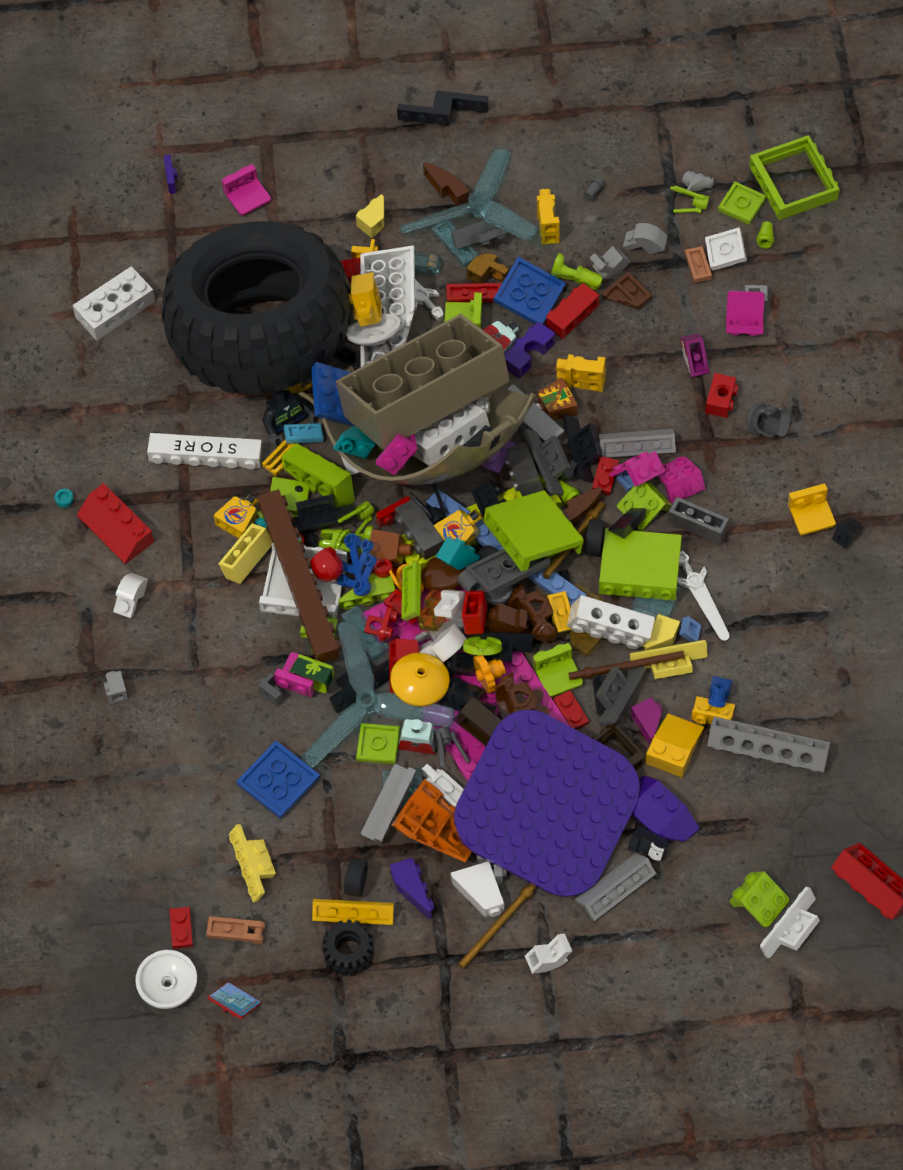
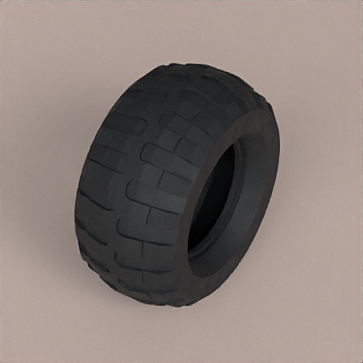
[161,221,353,394]

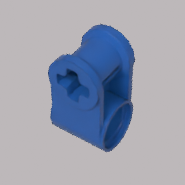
[708,676,732,707]

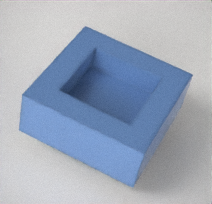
[617,470,634,493]
[679,616,701,642]

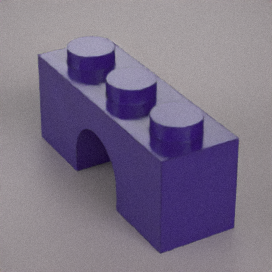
[504,321,555,379]

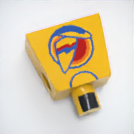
[213,494,258,538]
[434,509,482,546]

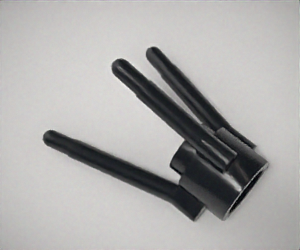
[409,483,448,525]

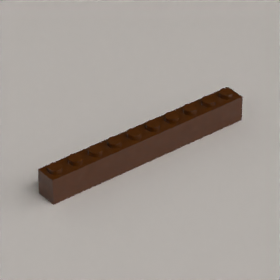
[257,489,341,662]

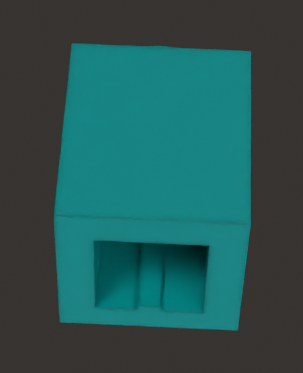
[333,426,375,459]
[436,537,480,570]

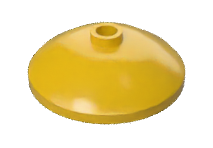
[390,653,449,707]

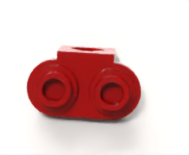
[364,605,399,642]

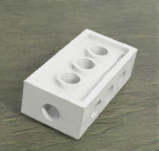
[73,266,155,341]
[414,403,490,466]
[566,595,655,649]

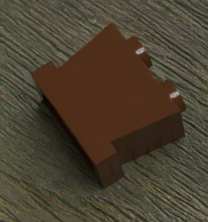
[484,603,527,633]

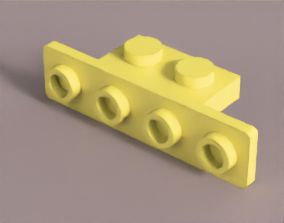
[630,640,708,679]
[229,824,276,902]

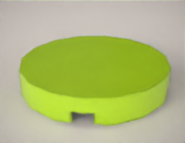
[463,636,502,655]

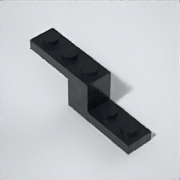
[397,91,489,126]

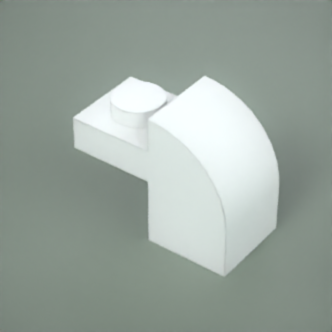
[113,573,148,618]
[434,590,465,620]
[419,624,466,662]
[525,934,572,974]

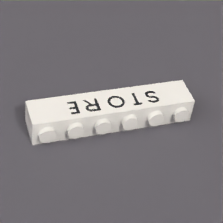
[147,433,263,469]

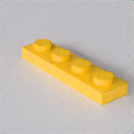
[312,899,394,925]

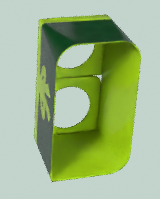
[289,654,334,693]

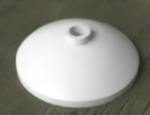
[346,314,401,346]
[136,950,197,1009]

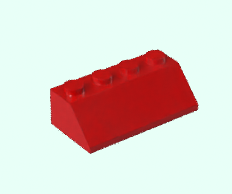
[77,483,154,565]
[831,843,903,920]

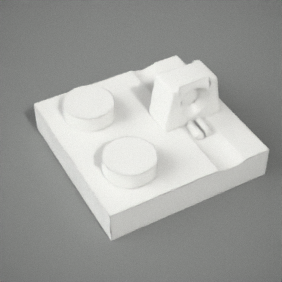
[705,227,747,271]

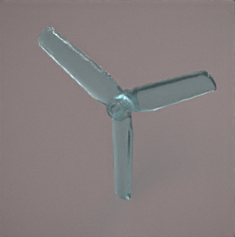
[400,148,538,241]
[300,620,454,768]

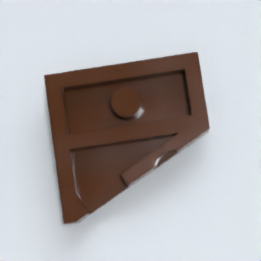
[602,272,652,310]

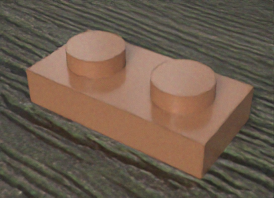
[685,246,712,283]

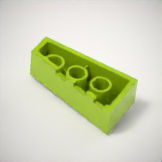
[281,443,355,508]

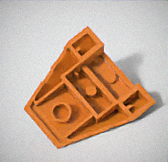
[391,779,472,862]

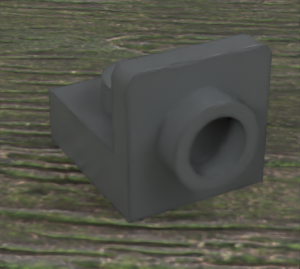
[259,673,282,707]

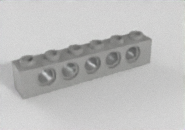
[707,717,830,772]

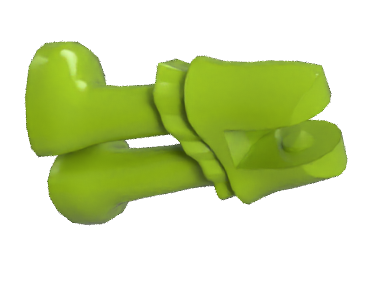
[551,253,602,290]
[318,526,374,555]

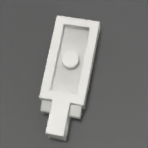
[422,764,464,807]

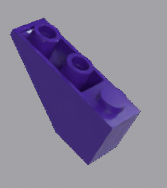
[390,857,434,919]

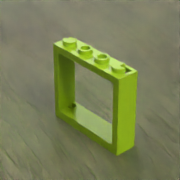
[749,135,840,220]

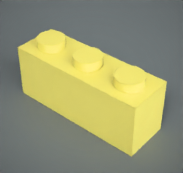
[218,523,272,584]

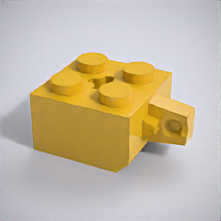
[348,272,382,327]

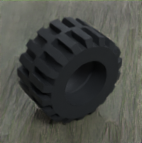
[322,920,374,976]

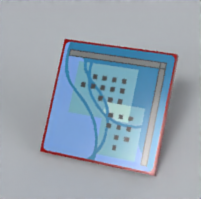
[207,982,262,1019]

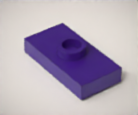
[164,154,178,194]

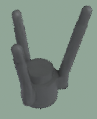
[434,727,470,769]

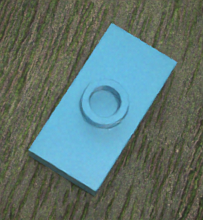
[283,423,324,444]

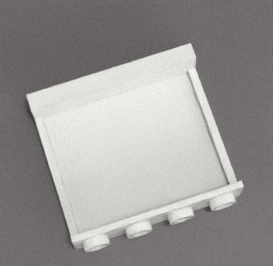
[259,543,348,619]

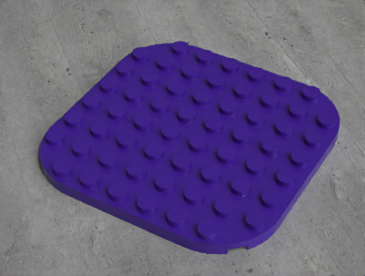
[454,710,640,897]

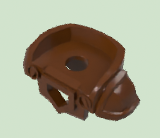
[508,584,556,642]
[495,672,549,720]

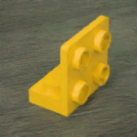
[788,483,836,536]

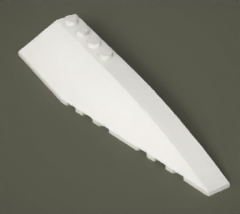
[361,245,415,367]

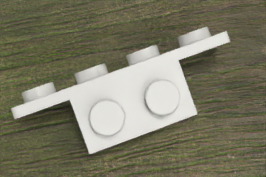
[760,886,820,958]

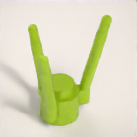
[670,186,709,213]
[338,501,375,534]

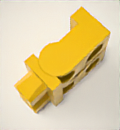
[537,189,559,245]
[556,354,606,392]

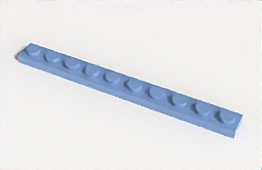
[426,489,586,608]

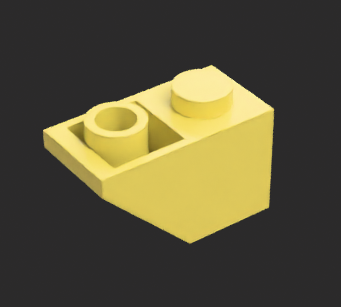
[356,194,385,238]
[642,614,680,651]

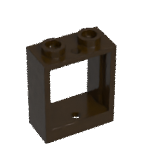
[453,697,502,747]
[591,723,646,771]

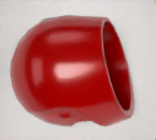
[310,547,343,583]

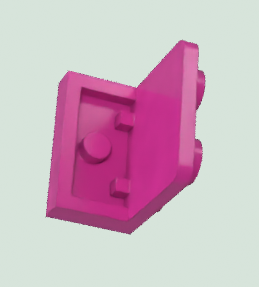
[222,164,271,216]
[726,291,764,336]
[375,433,417,475]
[609,451,665,487]
[656,457,705,504]
[274,652,315,698]

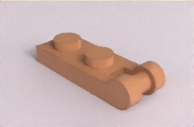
[206,916,265,944]

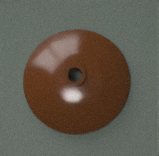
[421,557,473,590]

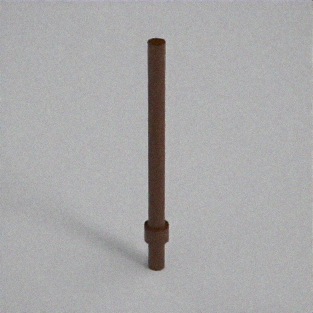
[568,651,684,680]

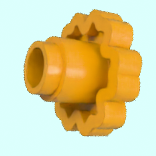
[473,655,506,693]

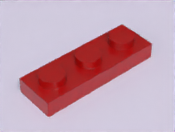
[447,283,501,303]

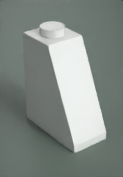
[451,861,504,917]

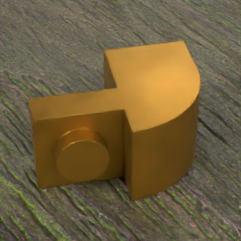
[466,253,509,283]

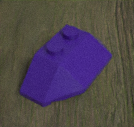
[632,775,700,842]

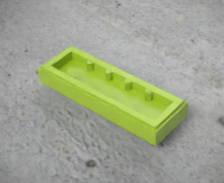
[402,561,421,621]

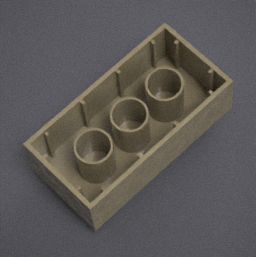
[335,314,510,450]

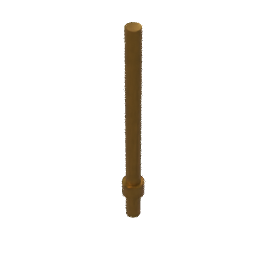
[542,502,605,579]
[458,883,537,969]

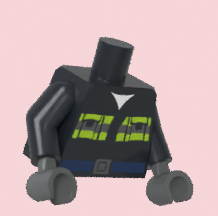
[262,390,322,447]

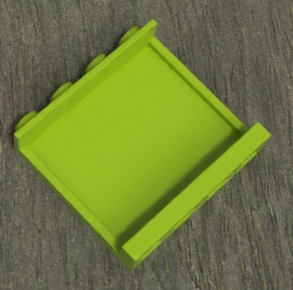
[483,490,584,572]
[599,528,682,600]

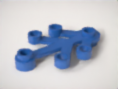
[337,533,377,596]

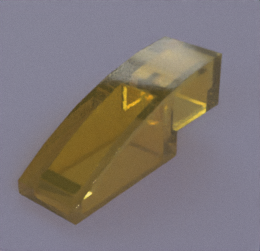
[417,587,457,631]

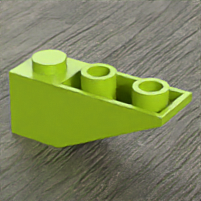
[338,573,395,610]

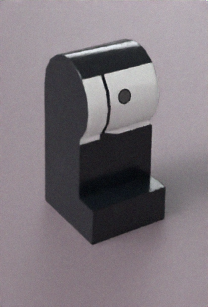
[627,826,669,861]

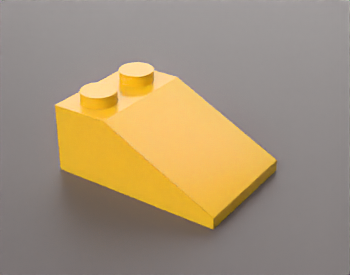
[646,714,704,778]

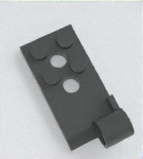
[457,549,551,593]

